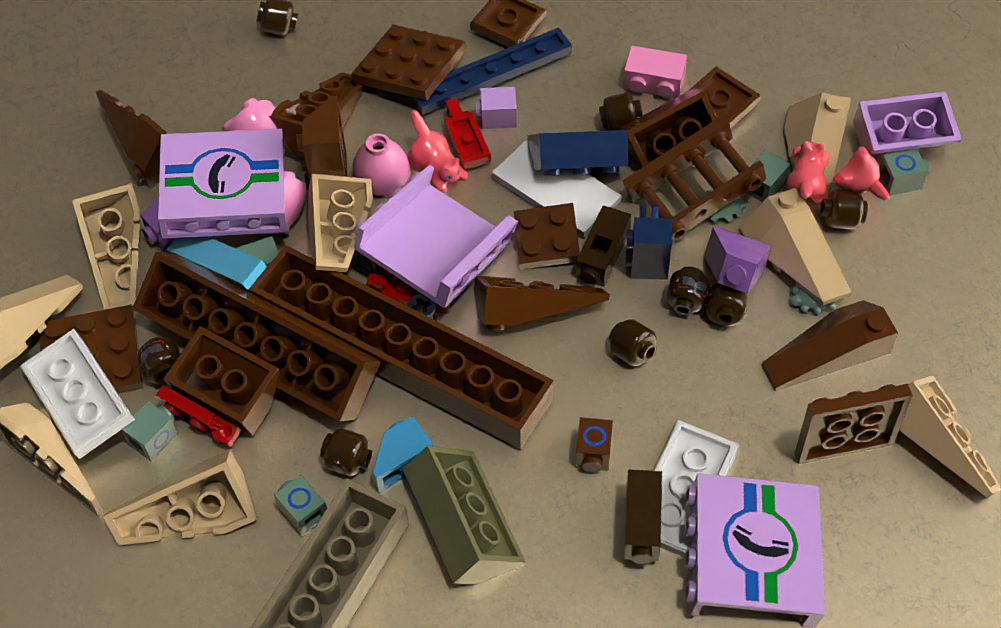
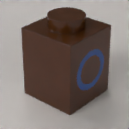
[576,417,613,472]

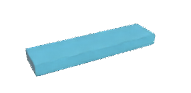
[166,236,267,290]

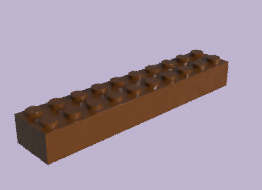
[249,245,554,449]

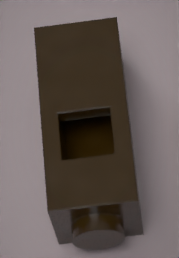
[576,205,632,287]
[624,469,662,564]

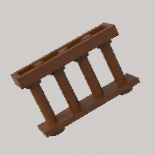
[623,115,767,241]

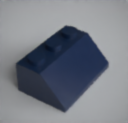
[527,130,629,176]

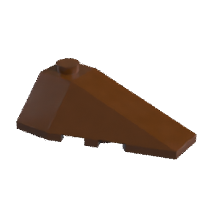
[269,72,367,155]
[96,90,167,189]
[475,276,610,330]
[762,300,898,391]

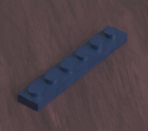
[410,27,572,115]

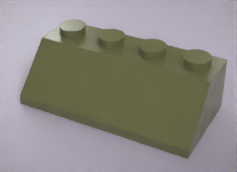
[403,446,526,584]

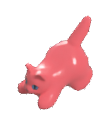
[408,110,468,193]
[783,141,830,204]
[833,146,889,200]

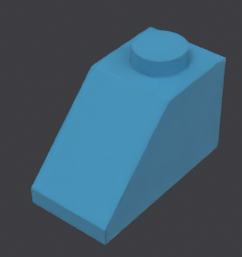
[373,416,434,493]

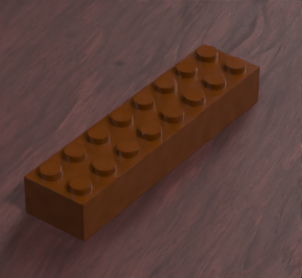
[132,252,381,421]

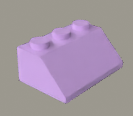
[853,91,962,154]

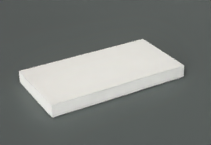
[492,139,621,239]
[20,329,135,459]
[654,420,739,558]

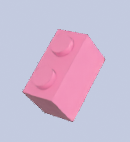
[623,45,687,98]

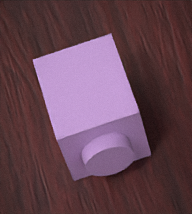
[475,87,517,129]

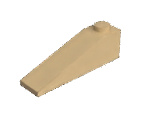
[783,93,851,209]
[306,174,373,272]
[72,183,141,310]
[738,188,852,306]
[0,275,84,369]
[899,375,1001,498]
[0,402,103,517]
[103,449,257,545]

